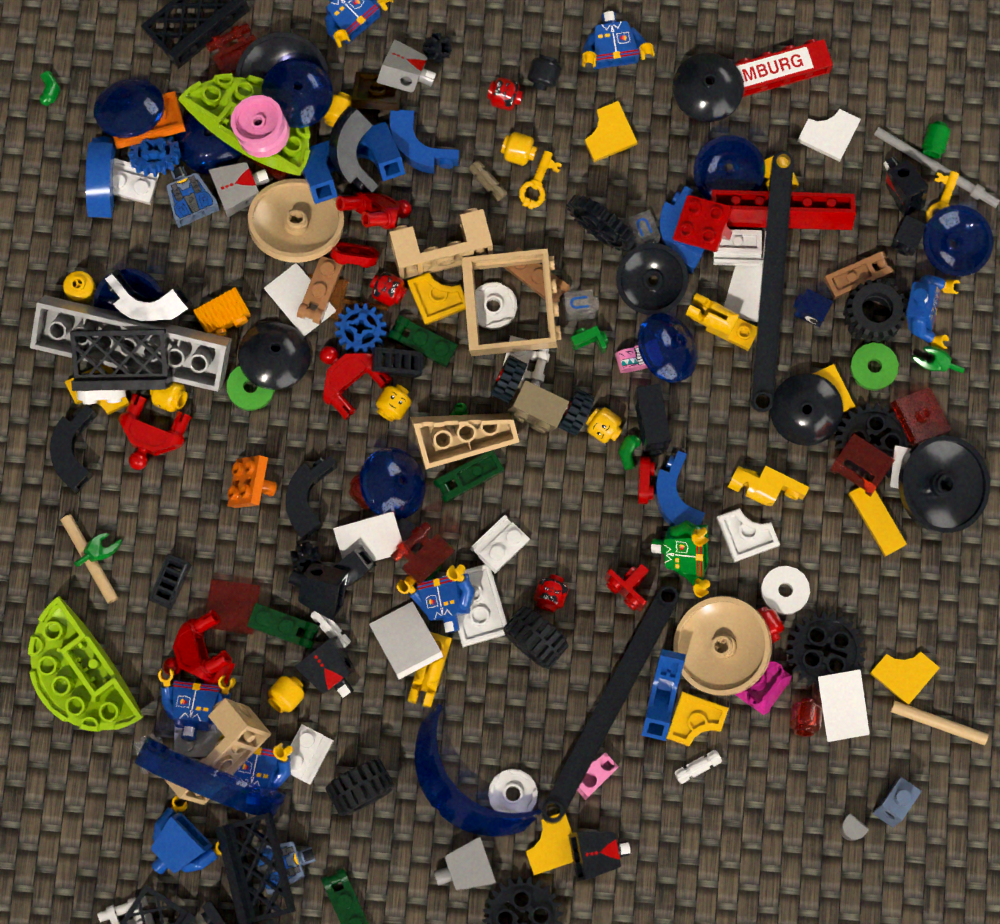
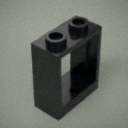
[633,384,671,456]

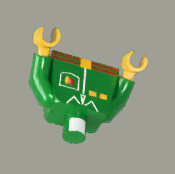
[651,520,710,598]

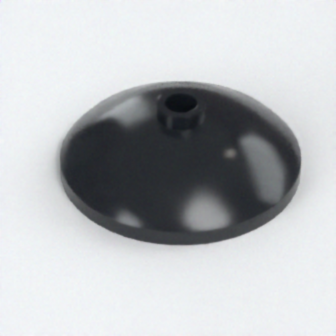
[673,53,744,122]
[616,243,688,315]
[238,321,310,390]
[770,373,843,446]

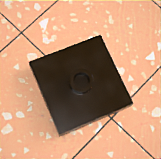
[351,72,401,111]

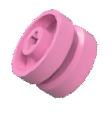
[231,95,290,158]

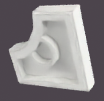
[797,109,861,162]
[716,508,780,563]

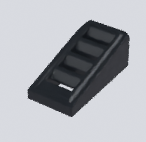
[371,347,423,379]
[149,554,192,610]

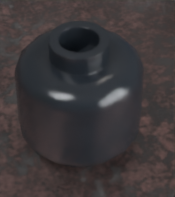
[527,55,561,91]

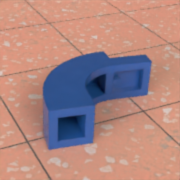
[390,110,459,174]
[86,136,116,217]
[658,186,705,275]
[655,450,705,526]
[641,649,686,741]

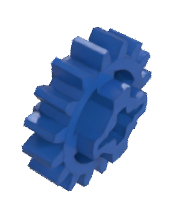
[128,136,181,177]
[335,303,387,353]

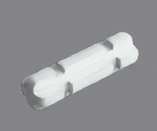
[311,611,351,648]
[675,750,722,784]

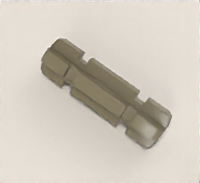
[469,161,507,201]

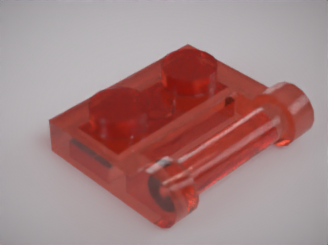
[830,434,895,497]

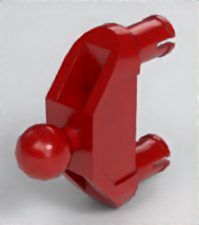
[336,191,412,229]
[319,346,393,420]
[118,394,192,470]
[163,609,232,682]

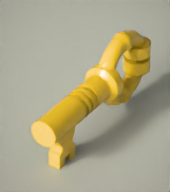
[519,151,562,210]
[926,171,959,232]

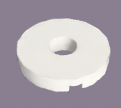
[476,282,517,330]
[760,566,810,615]
[488,769,538,819]

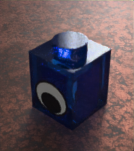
[793,289,833,328]

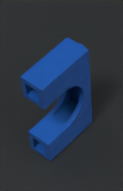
[302,122,406,204]

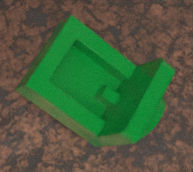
[570,326,609,354]

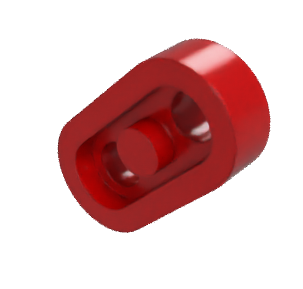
[330,242,379,268]
[638,456,655,504]

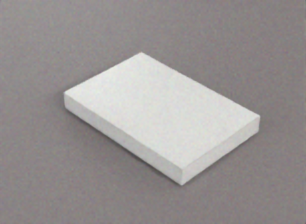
[442,564,507,647]
[369,601,443,679]

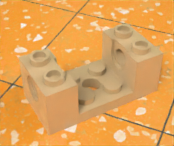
[390,208,493,280]
[157,698,271,805]

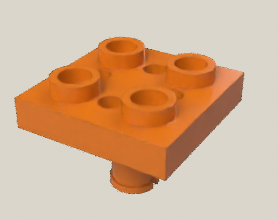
[227,455,277,508]

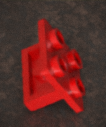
[673,195,732,252]
[605,564,649,612]

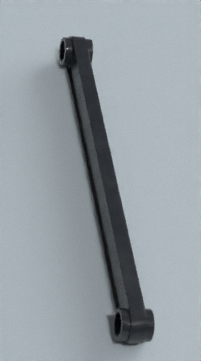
[751,151,794,413]
[541,586,679,824]

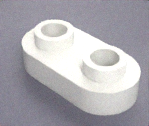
[77,390,126,404]

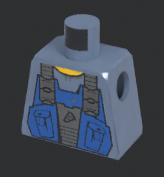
[166,166,220,228]
[872,775,922,828]
[255,842,316,895]

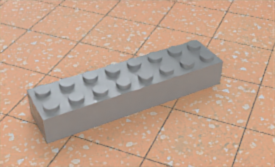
[30,295,232,392]

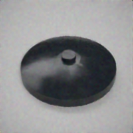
[235,32,330,121]
[898,436,990,533]

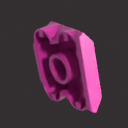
[735,660,792,715]

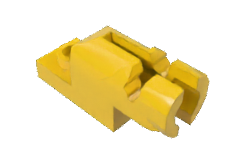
[686,293,757,351]
[728,465,809,506]
[407,632,452,708]

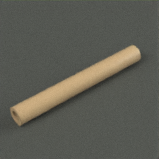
[61,514,118,604]
[890,700,989,746]

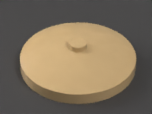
[248,179,344,263]
[673,596,772,696]

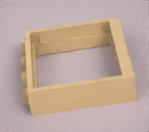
[461,248,561,356]

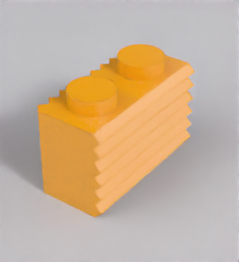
[193,287,251,336]

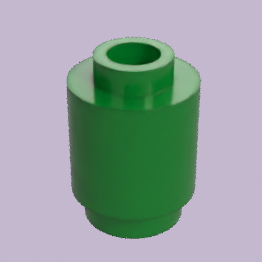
[922,121,951,158]

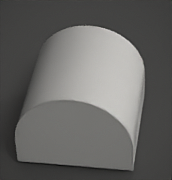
[839,814,869,841]

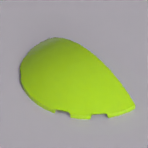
[178,73,310,176]
[28,596,144,732]

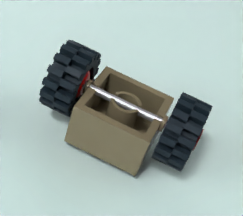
[491,355,595,436]

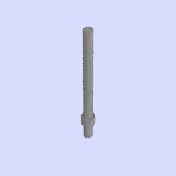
[874,127,1000,208]

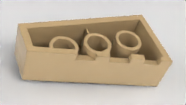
[410,413,519,469]

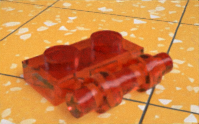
[205,23,256,74]
[390,521,455,586]

